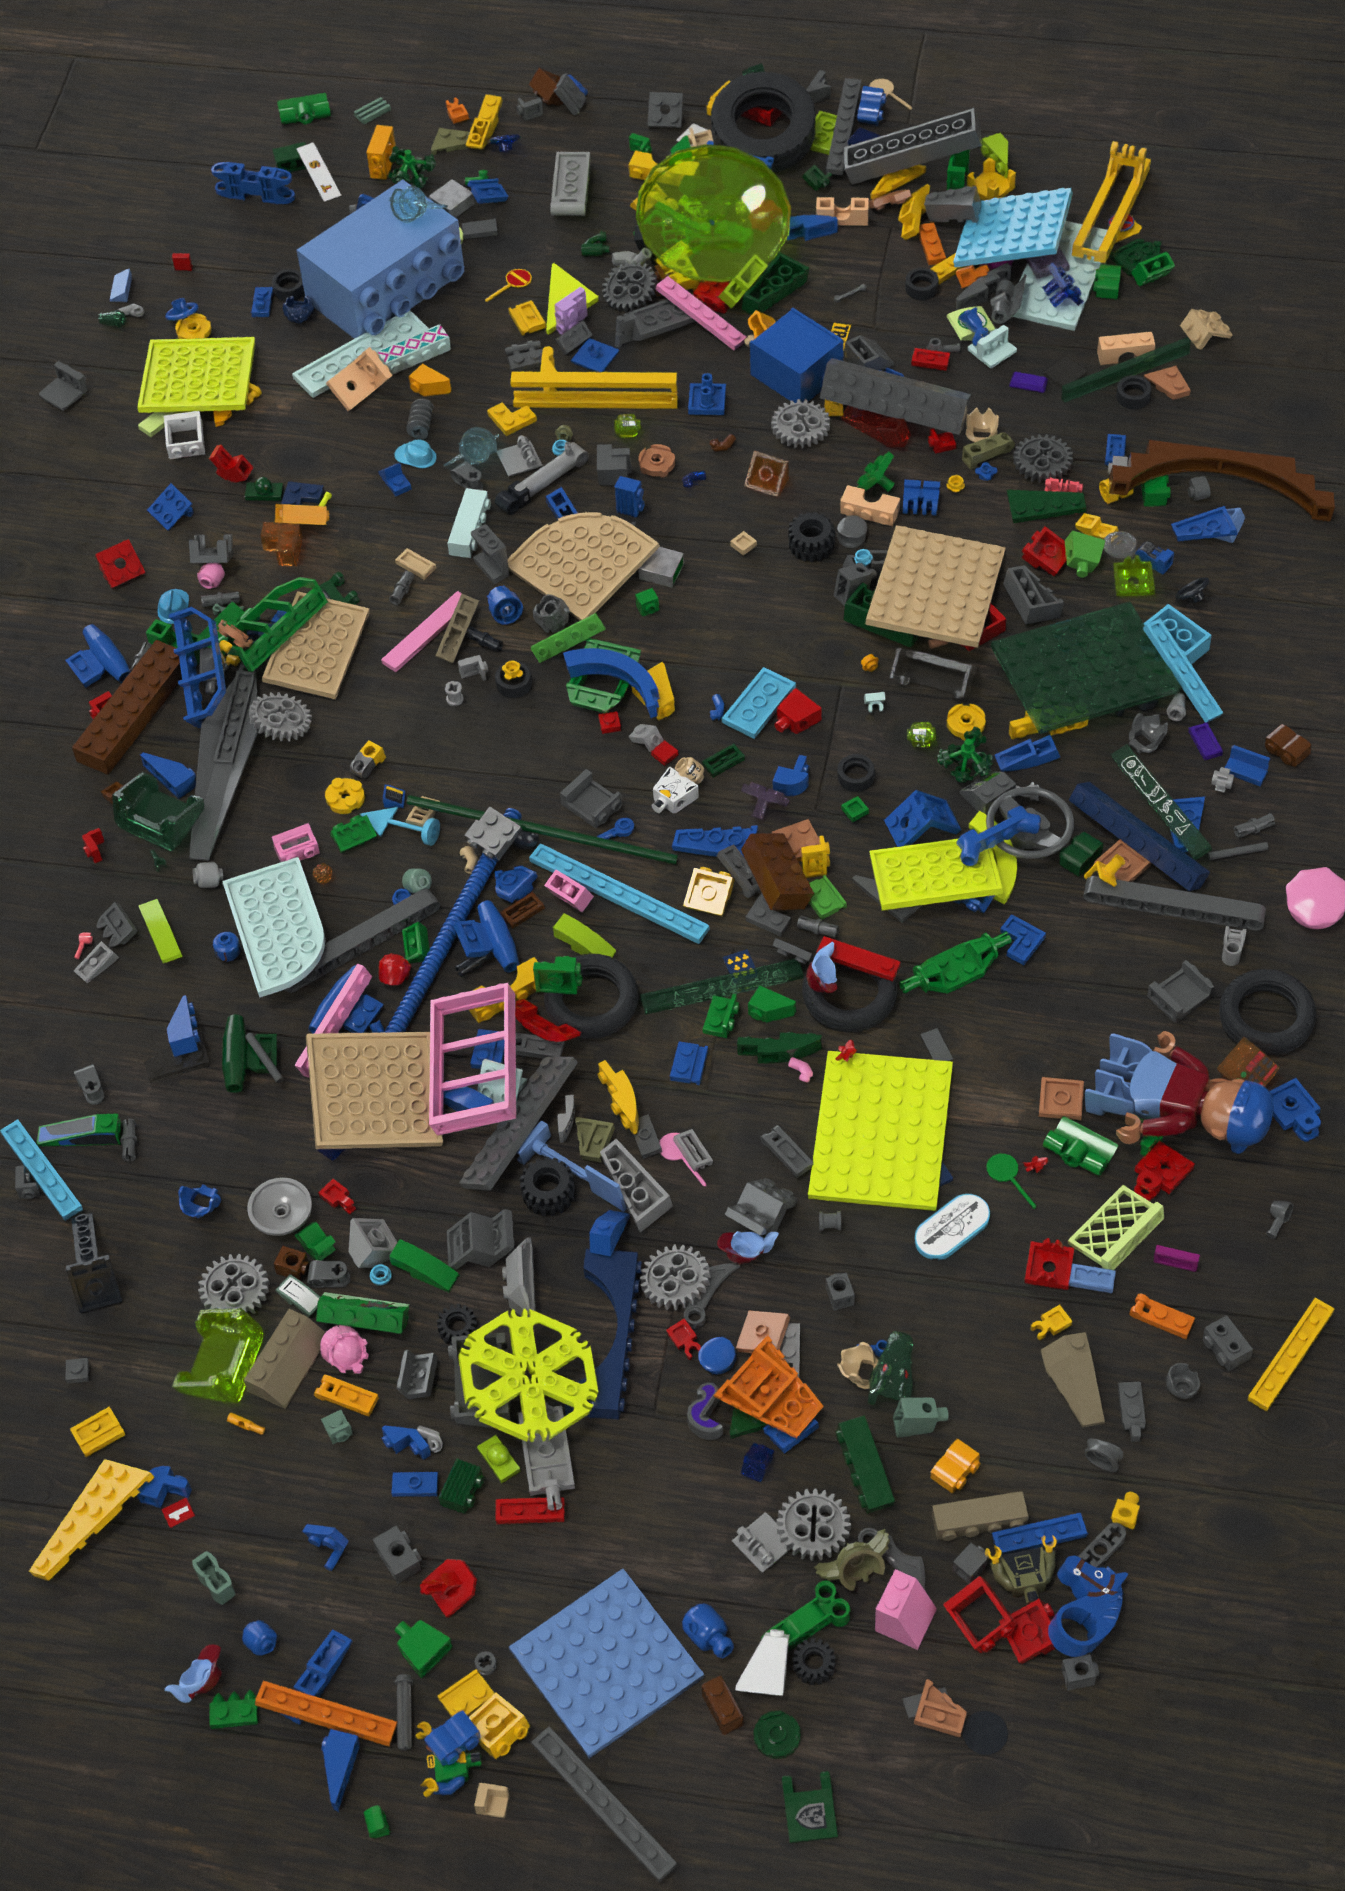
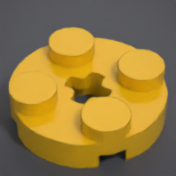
[175,314,211,339]
[947,704,986,741]
[325,778,365,814]

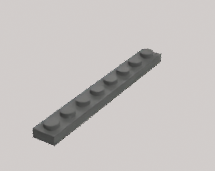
[826,78,862,175]
[531,1727,677,1882]

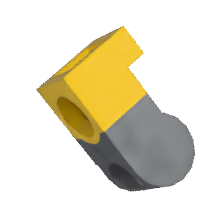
[350,740,386,779]

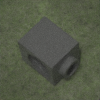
[826,1272,855,1311]
[952,1543,989,1584]
[1061,1654,1099,1691]

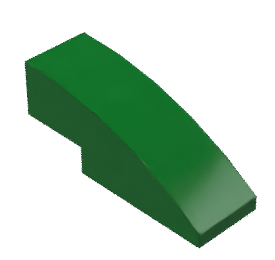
[389,1239,459,1293]

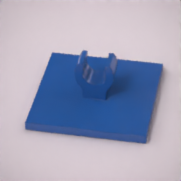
[571,338,619,372]

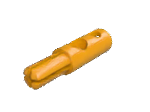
[227,1413,265,1435]

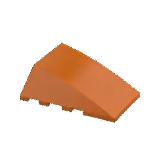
[714,1335,824,1438]

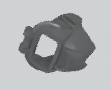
[1128,713,1168,754]

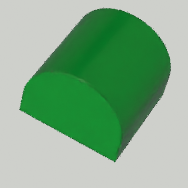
[364,1805,390,1838]

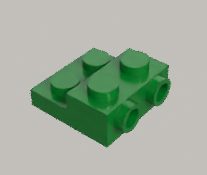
[533,956,582,994]

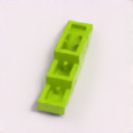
[139,899,182,964]

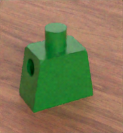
[395,1620,452,1679]

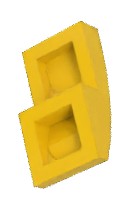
[1075,513,1118,544]

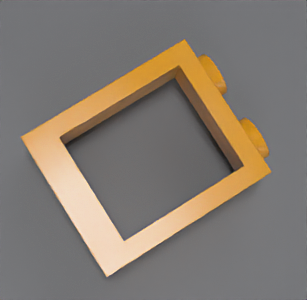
[366,125,396,180]

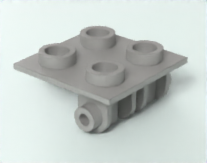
[496,435,542,477]
[732,1512,793,1573]

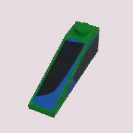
[37,1114,122,1147]

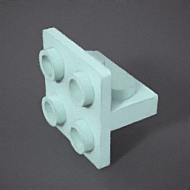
[968,325,1017,368]
[477,1059,527,1104]

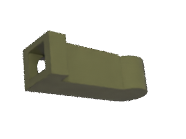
[962,432,1015,470]

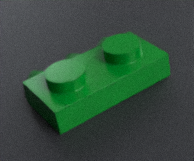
[210,1690,258,1729]

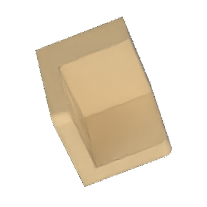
[474,1782,509,1818]

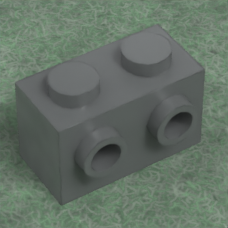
[1203,1315,1253,1372]

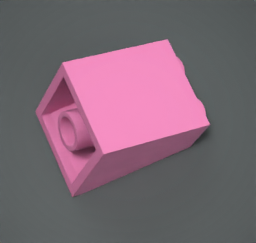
[875,1569,937,1650]

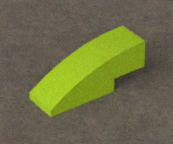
[718,254,768,308]
[553,913,616,957]

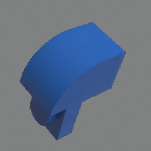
[773,755,809,796]
[137,1466,192,1508]

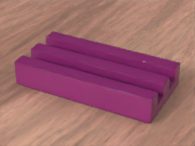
[1153,1245,1200,1272]

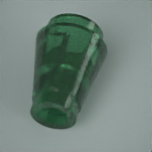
[98,310,126,327]

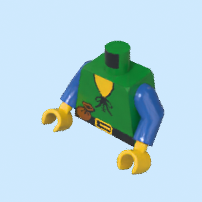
[416,1722,482,1797]

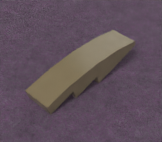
[435,594,479,664]

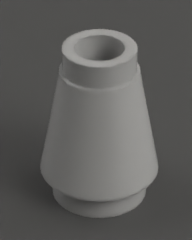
[1167,693,1186,721]

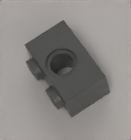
[372,1526,422,1584]

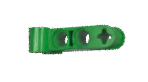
[761,1581,850,1652]

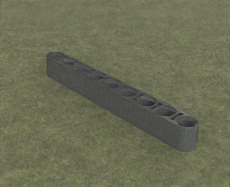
[1083,876,1266,931]
[285,888,440,993]

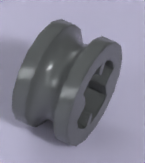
[475,1651,497,1676]

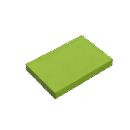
[810,111,837,155]

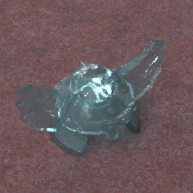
[389,186,448,223]
[444,427,499,467]

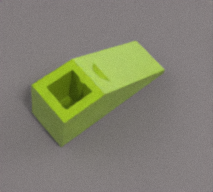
[981,133,1008,179]

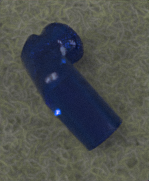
[682,471,706,488]

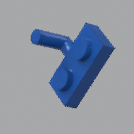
[302,1524,349,1571]

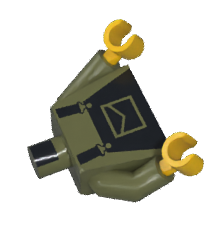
[985,1535,1057,1605]

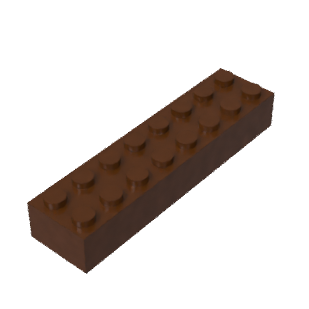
[72,640,182,775]

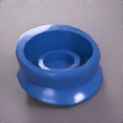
[698,1337,737,1374]

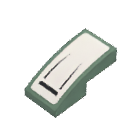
[275,1275,320,1318]

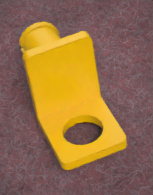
[1084,854,1126,887]
[1111,1492,1140,1529]

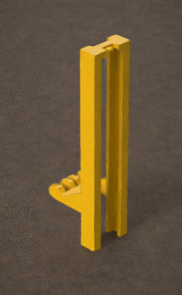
[1072,141,1151,263]
[511,346,678,409]

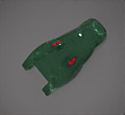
[867,1331,913,1405]

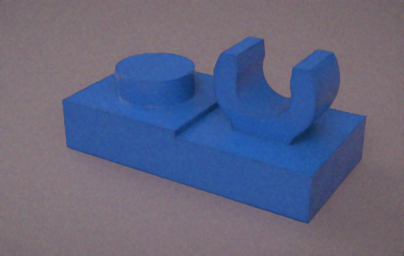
[251,287,274,317]

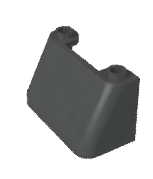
[448,1332,512,1428]

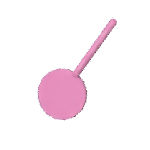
[659,1133,707,1187]

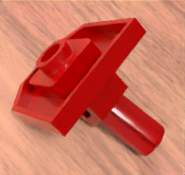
[420,1559,477,1618]

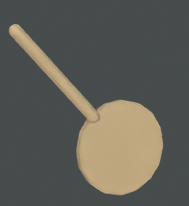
[869,79,912,110]

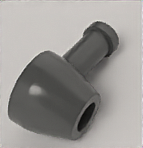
[926,338,960,353]
[1266,1200,1294,1239]

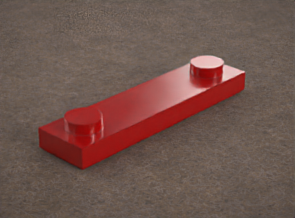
[816,936,901,981]

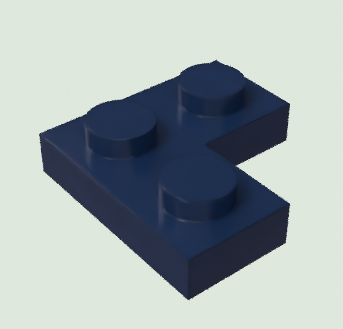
[281,482,324,505]

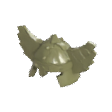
[814,1529,890,1591]

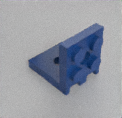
[884,790,962,847]

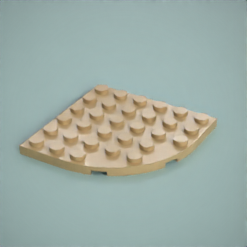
[507,512,660,621]

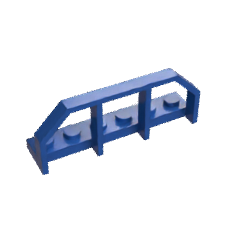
[169,607,226,728]

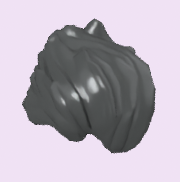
[533,594,570,633]

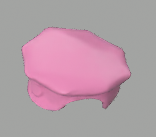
[1286,867,1345,929]

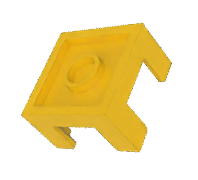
[967,158,1016,201]

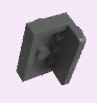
[397,1350,438,1399]

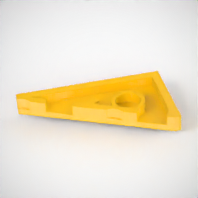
[871,164,926,200]

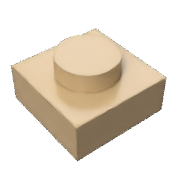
[730,531,757,556]

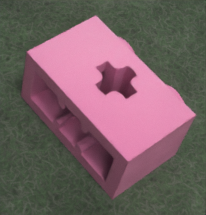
[544,870,594,913]

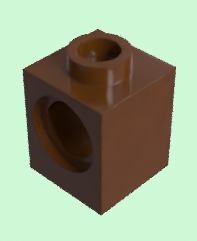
[274,1246,310,1281]

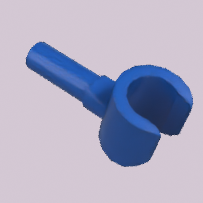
[369,1020,385,1033]
[856,1340,888,1357]

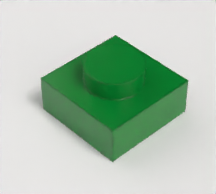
[841,796,869,823]

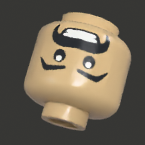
[675,757,704,784]

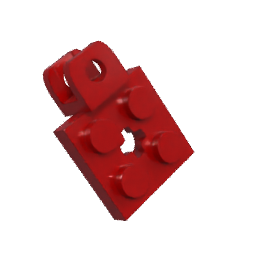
[1134,1141,1195,1201]

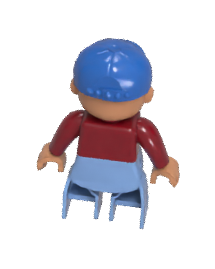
[1085,1031,1274,1154]

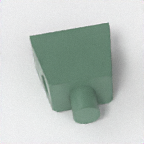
[893,1398,948,1438]

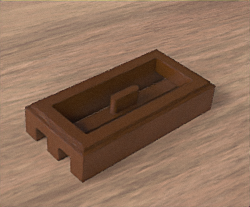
[500,892,545,929]

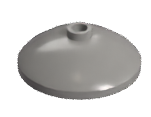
[247,1178,312,1236]

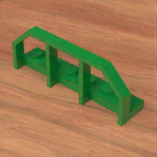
[224,577,328,672]

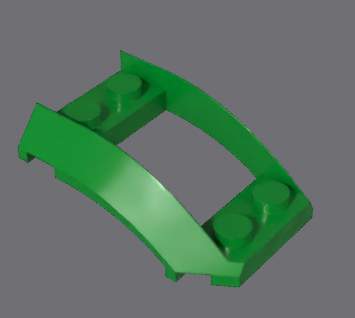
[566,638,641,713]

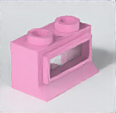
[272,823,320,862]

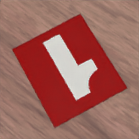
[161,1498,195,1528]

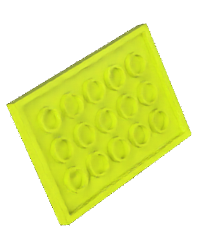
[870,839,1003,910]

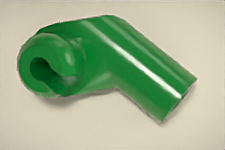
[465,170,489,186]

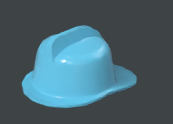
[395,440,437,468]

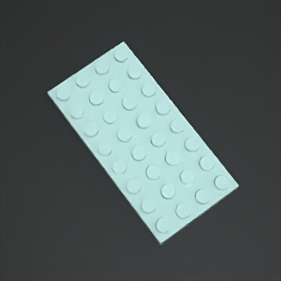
[1012,221,1108,331]

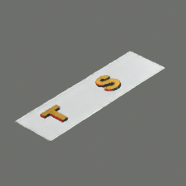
[297,143,341,202]

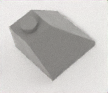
[348,1218,397,1268]

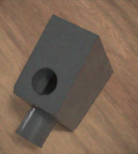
[834,563,877,606]

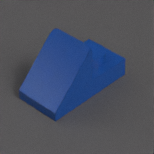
[378,463,411,497]

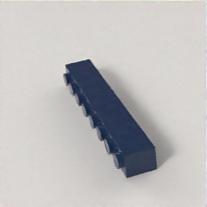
[1069,782,1210,891]

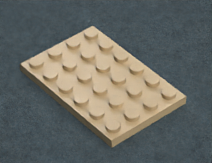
[262,591,369,699]

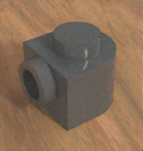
[1188,476,1210,501]

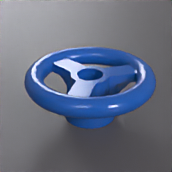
[165,298,199,321]

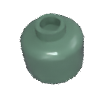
[402,868,432,894]

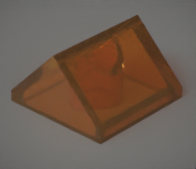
[744,451,789,497]

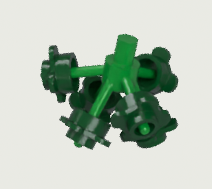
[388,146,436,189]
[937,727,993,783]

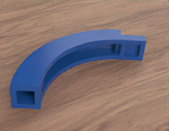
[563,648,660,718]

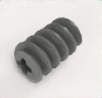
[406,399,434,440]

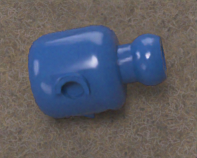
[682,1603,734,1658]

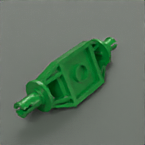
[899,931,1012,994]

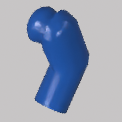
[710,694,725,720]

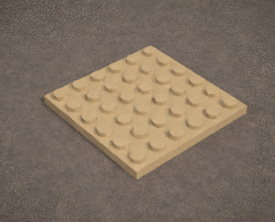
[306,1032,443,1149]

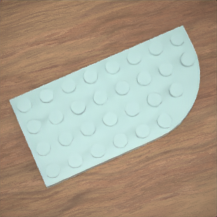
[222,857,325,997]

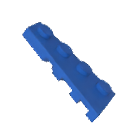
[672,826,758,858]

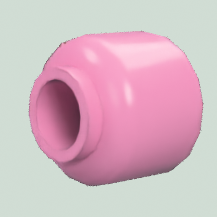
[197,563,225,589]

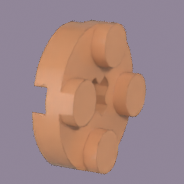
[639,444,675,477]
[218,619,254,649]

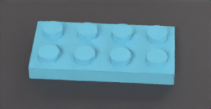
[722,667,796,739]

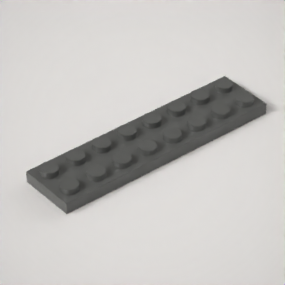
[459,1056,578,1190]

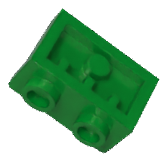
[330,815,377,853]
[703,994,740,1038]

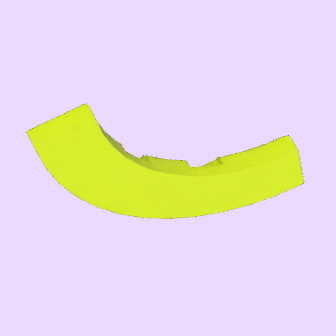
[969,811,1017,904]

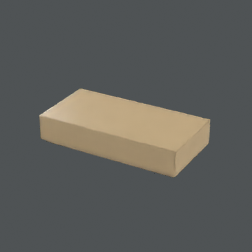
[395,548,436,580]

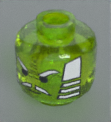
[614,414,641,438]
[907,722,936,747]

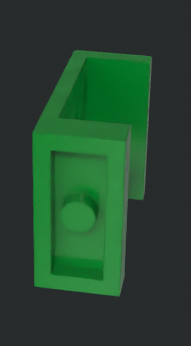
[947,149,970,190]

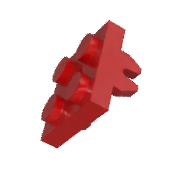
[95,539,145,589]
[1025,1238,1074,1290]

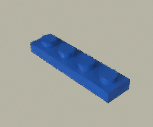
[992,1513,1087,1555]

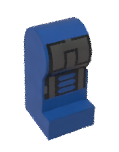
[1136,541,1174,574]

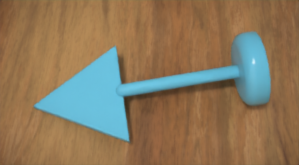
[360,807,440,846]

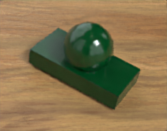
[245,477,284,501]

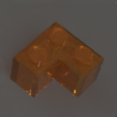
[260,522,303,566]

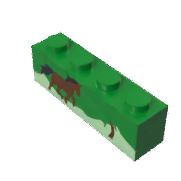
[316,1292,409,1334]

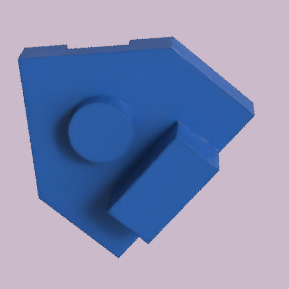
[495,866,538,903]

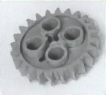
[771,399,830,448]
[248,692,312,741]
[640,1245,711,1310]
[198,1254,270,1321]
[777,1488,851,1561]

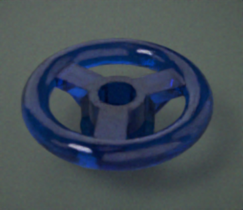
[488,134,521,152]

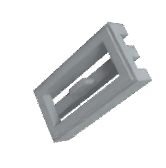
[673,1129,713,1172]

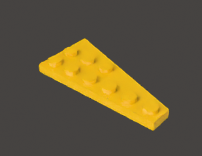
[29,1459,155,1581]

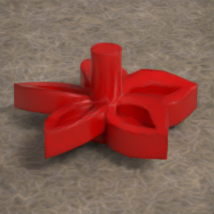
[835,1040,857,1062]
[1023,1156,1049,1173]

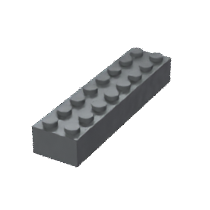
[844,108,982,185]
[820,358,971,435]

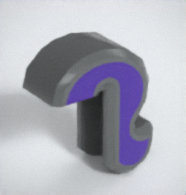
[687,1383,723,1440]

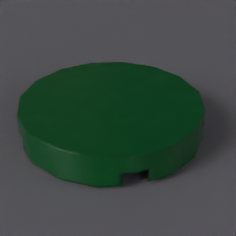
[753,1711,801,1759]

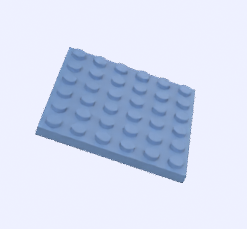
[509,1569,704,1759]

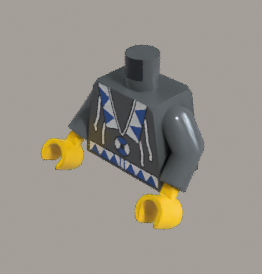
[200,640,240,695]

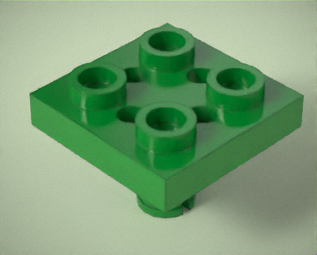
[857,451,895,492]

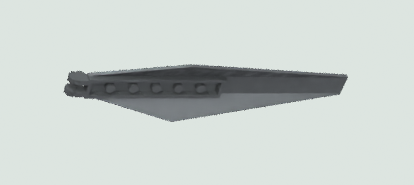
[189,662,258,861]

